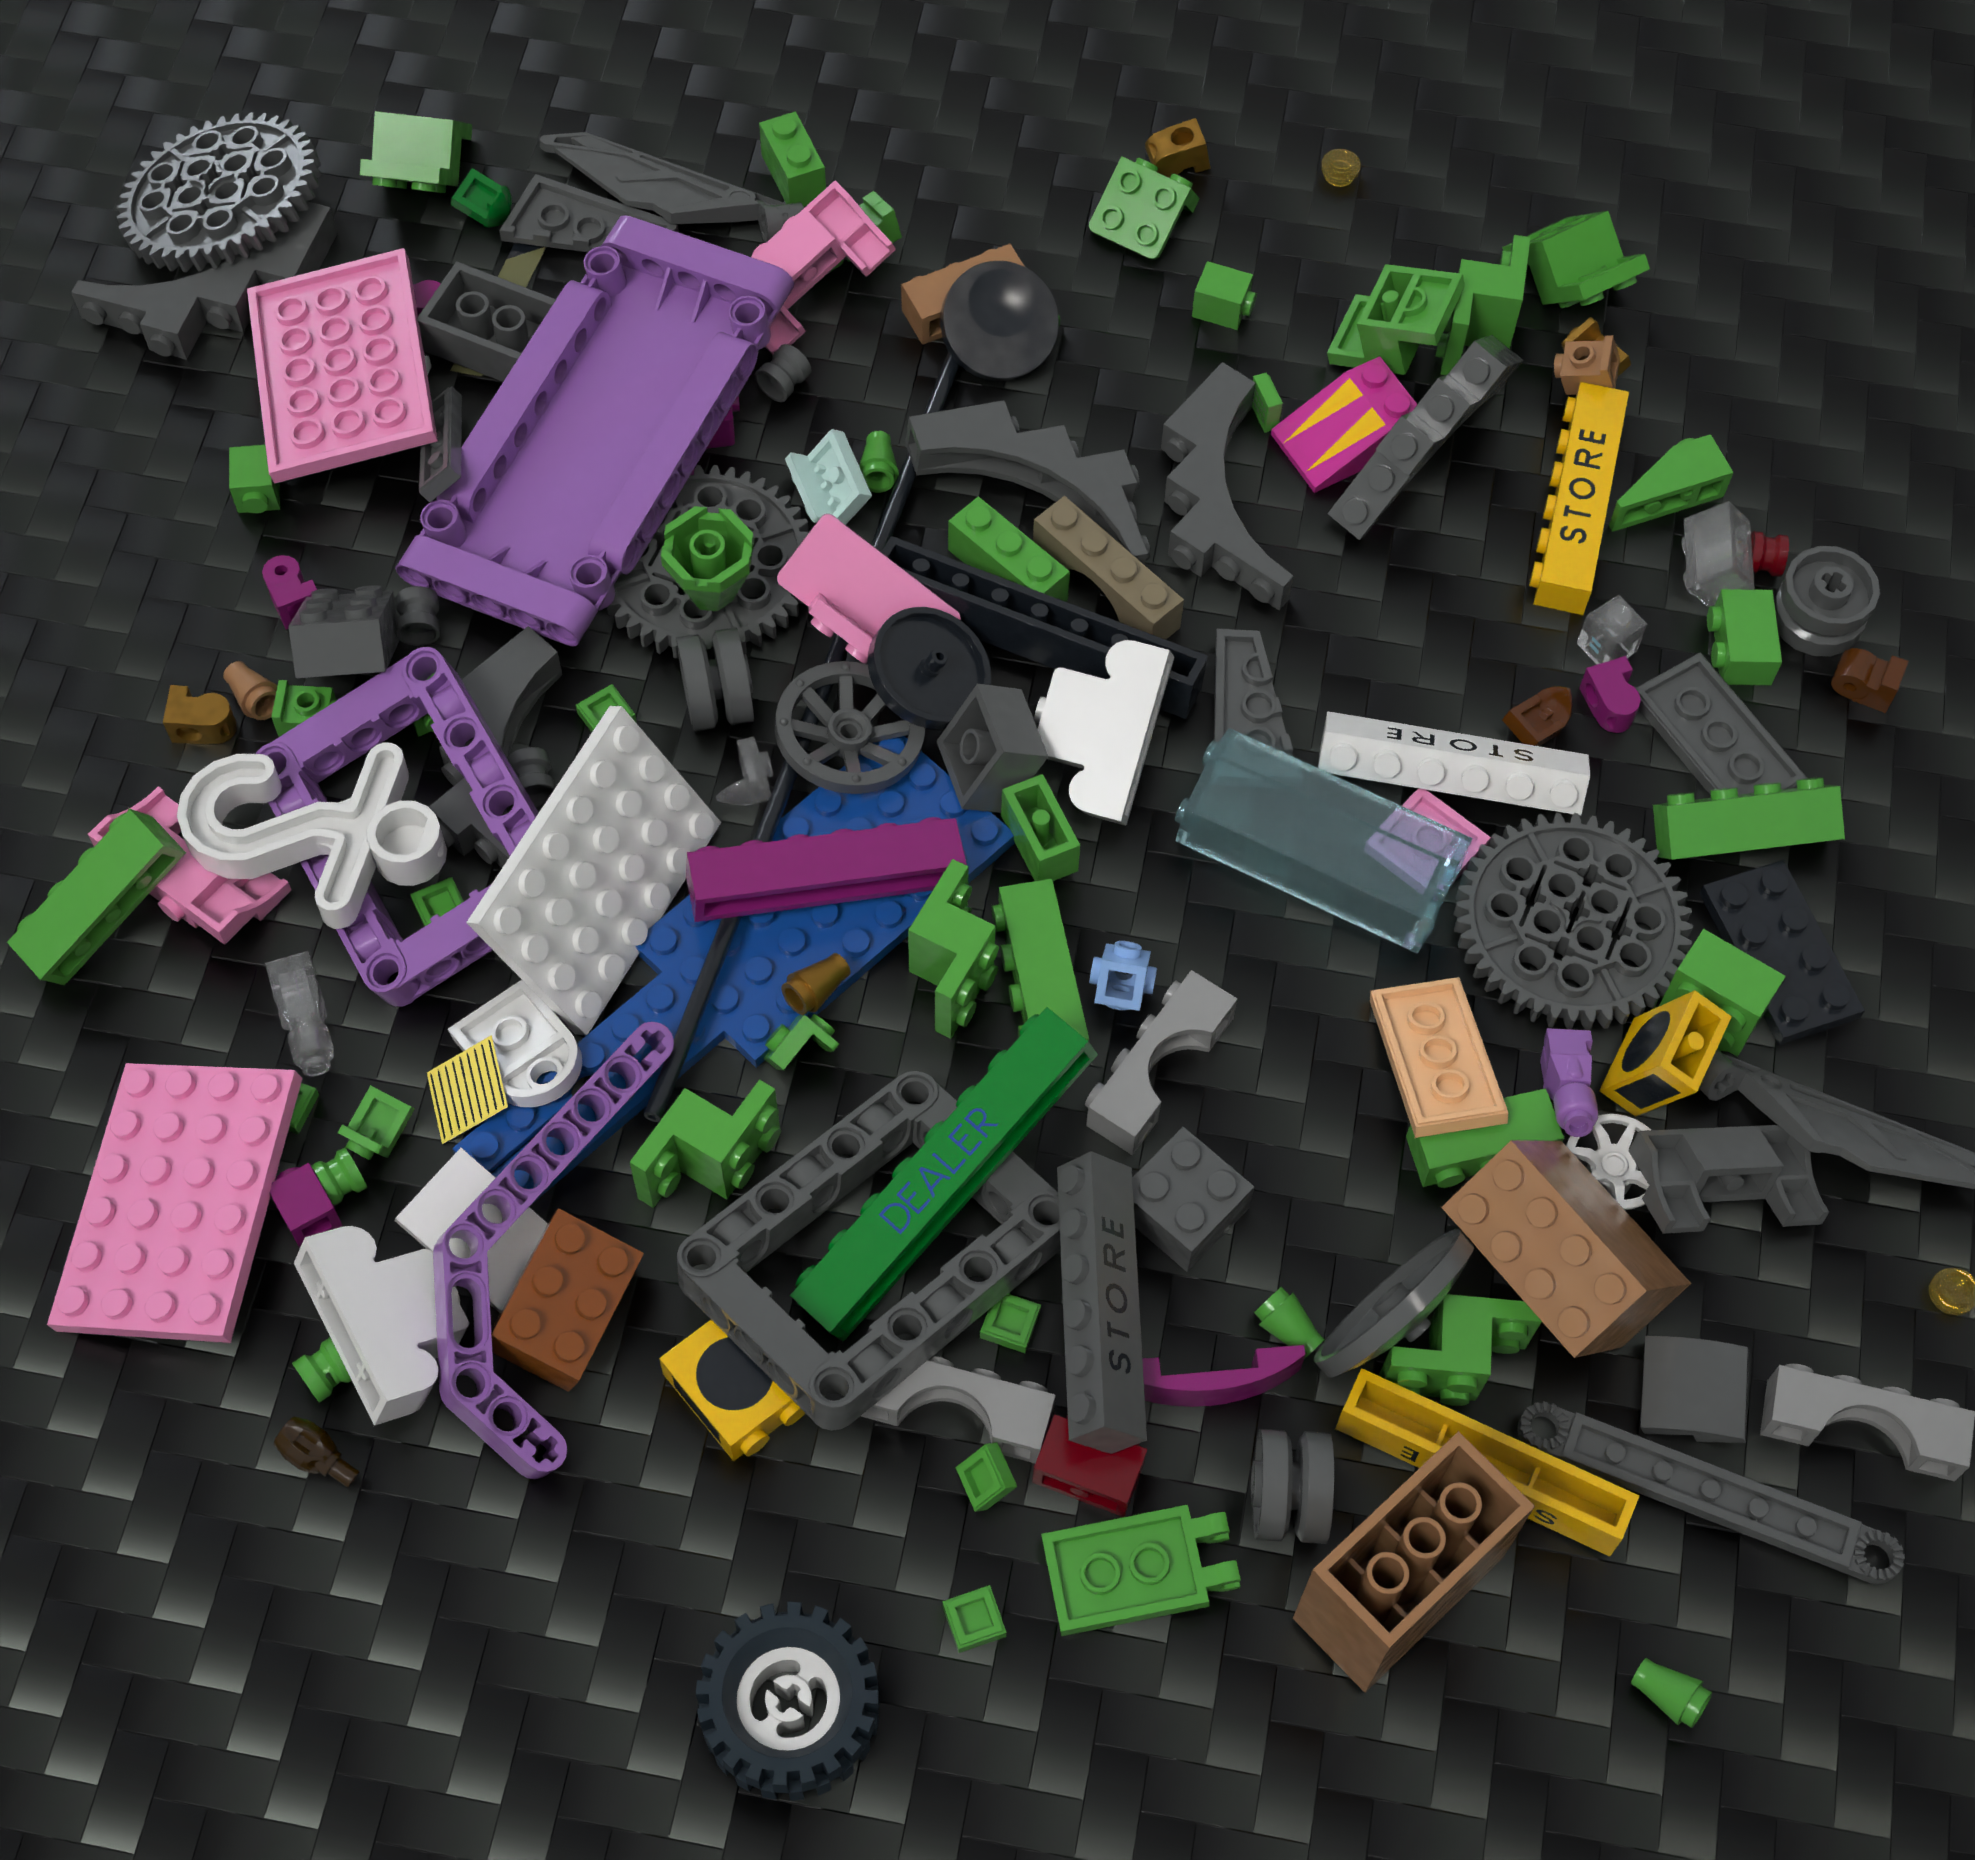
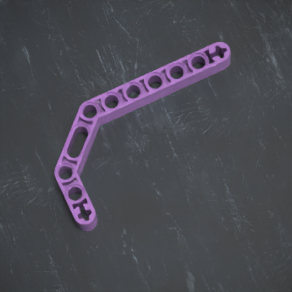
[433,1022,674,1479]

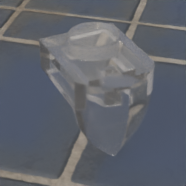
[715,736,773,806]

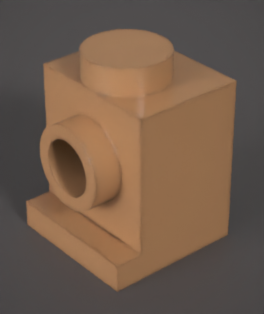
[1554,336,1620,395]

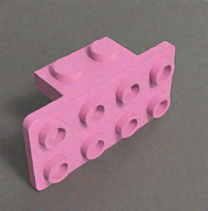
[777,514,961,664]

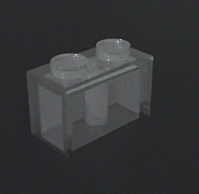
[1681,501,1755,607]

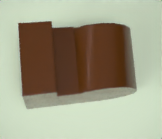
[1831,648,1909,713]

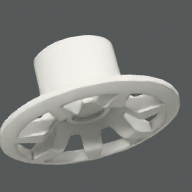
[1566,1114,1651,1210]

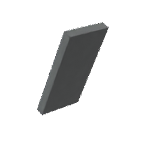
[1636,652,1807,796]

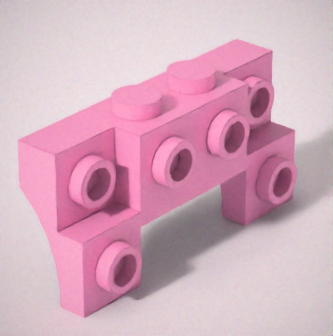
[751,180,896,355]
[88,786,292,945]

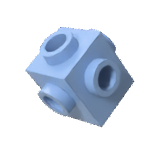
[1089,941,1157,1011]

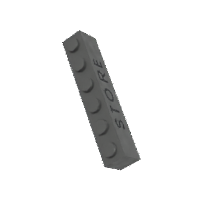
[1057,1151,1147,1454]

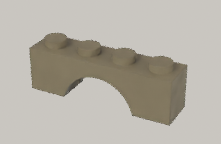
[1033,496,1184,640]

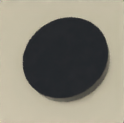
[940,261,1059,382]
[868,607,991,729]

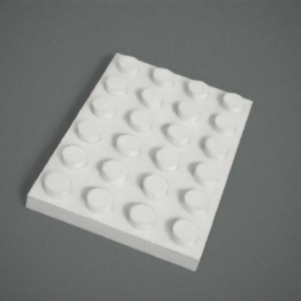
[466,706,721,1036]

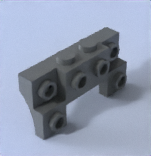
[1628,1125,1829,1234]

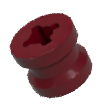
[1745,531,1789,577]

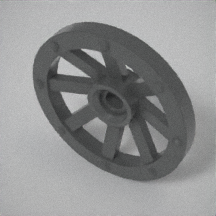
[775,661,925,794]

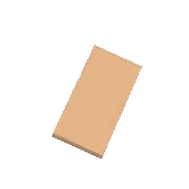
[1370,977,1509,1138]

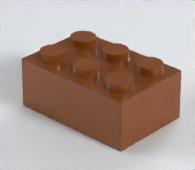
[491,1208,644,1392]

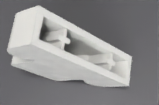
[1034,640,1174,826]
[294,1226,469,1426]

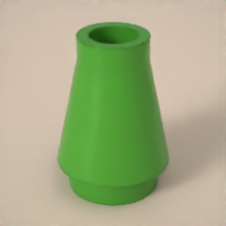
[859,431,899,493]
[1254,1287,1325,1359]
[1631,1658,1712,1728]

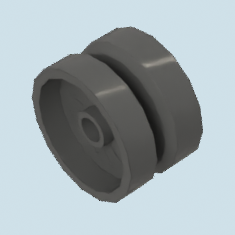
[1774,546,1880,657]
[676,627,754,733]
[1251,1429,1334,1544]

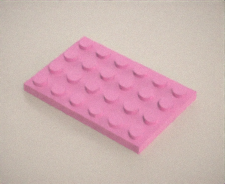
[247,248,438,484]
[47,1063,302,1343]

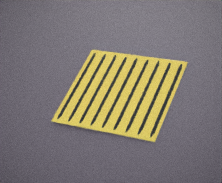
[427,1035,508,1144]

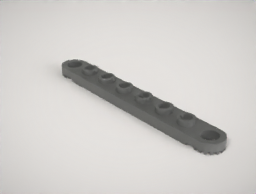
[1518,1401,1905,1584]

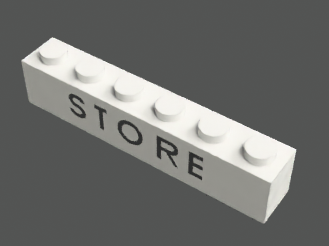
[1318,711,1590,816]

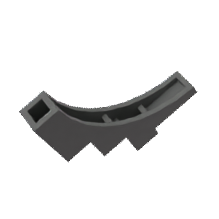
[71,201,337,360]
[1327,335,1524,540]
[1161,362,1293,610]
[905,400,1150,565]
[429,626,562,868]

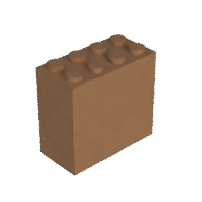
[1441,1140,1692,1358]
[1293,1431,1535,1693]

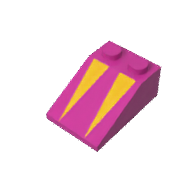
[1271,356,1417,493]

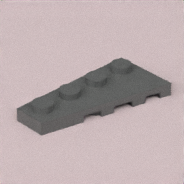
[499,174,679,252]
[1213,628,1302,790]

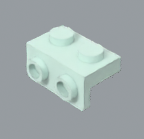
[785,429,872,525]

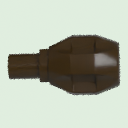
[274,1416,360,1488]

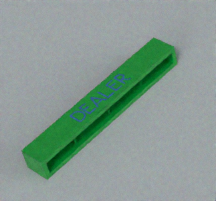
[790,1007,1098,1342]

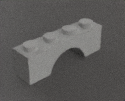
[1085,970,1237,1155]
[861,1356,1056,1463]
[1760,1364,1975,1481]

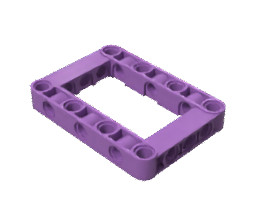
[256,647,538,1007]

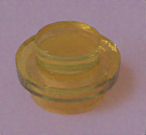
[1321,149,1361,187]
[1929,1268,1975,1315]

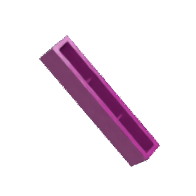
[686,817,967,922]

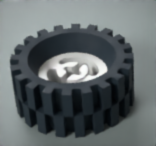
[696,1602,880,1801]

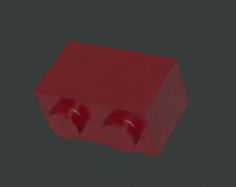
[1032,1414,1148,1517]

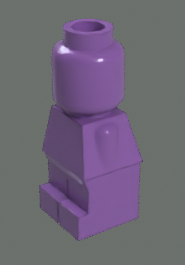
[1540,1028,1598,1137]

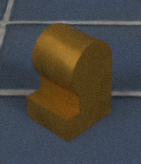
[1145,118,1211,178]
[163,685,237,744]

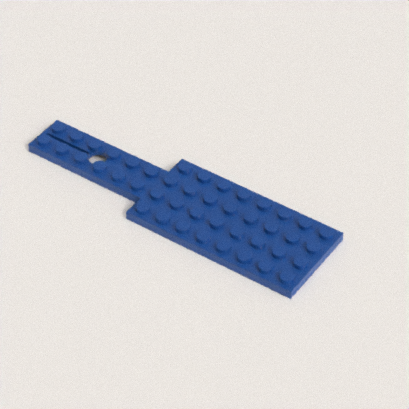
[452,736,1015,1205]

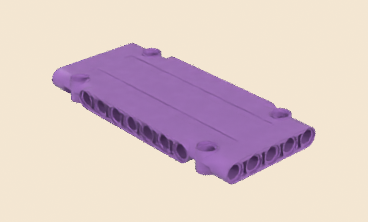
[395,215,794,646]

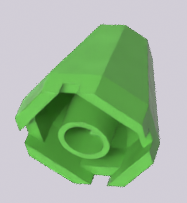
[661,506,754,611]

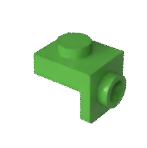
[763,1014,839,1070]
[337,1085,415,1160]

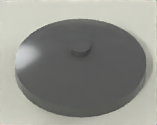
[1314,1229,1474,1378]

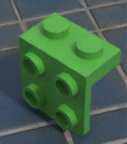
[1089,156,1200,260]

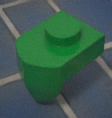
[451,168,512,228]

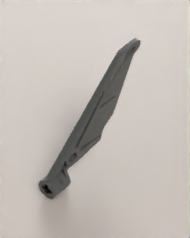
[540,132,804,243]
[1699,1048,1975,1189]

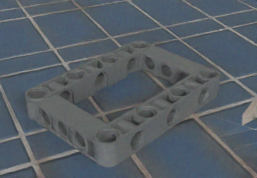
[677,1071,1061,1431]

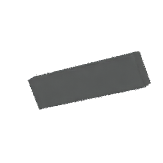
[419,386,462,502]

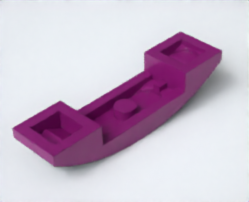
[1142,1345,1306,1407]

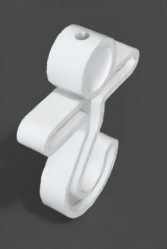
[177,743,447,929]

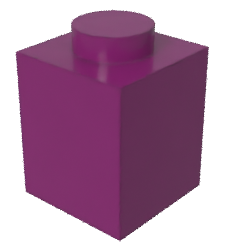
[270,1163,343,1248]

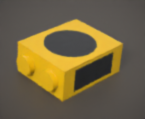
[1599,990,1732,1117]
[659,1320,805,1461]

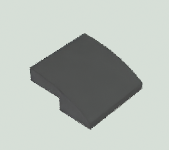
[1641,1336,1749,1443]

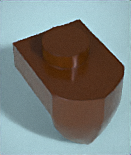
[1502,686,1573,746]

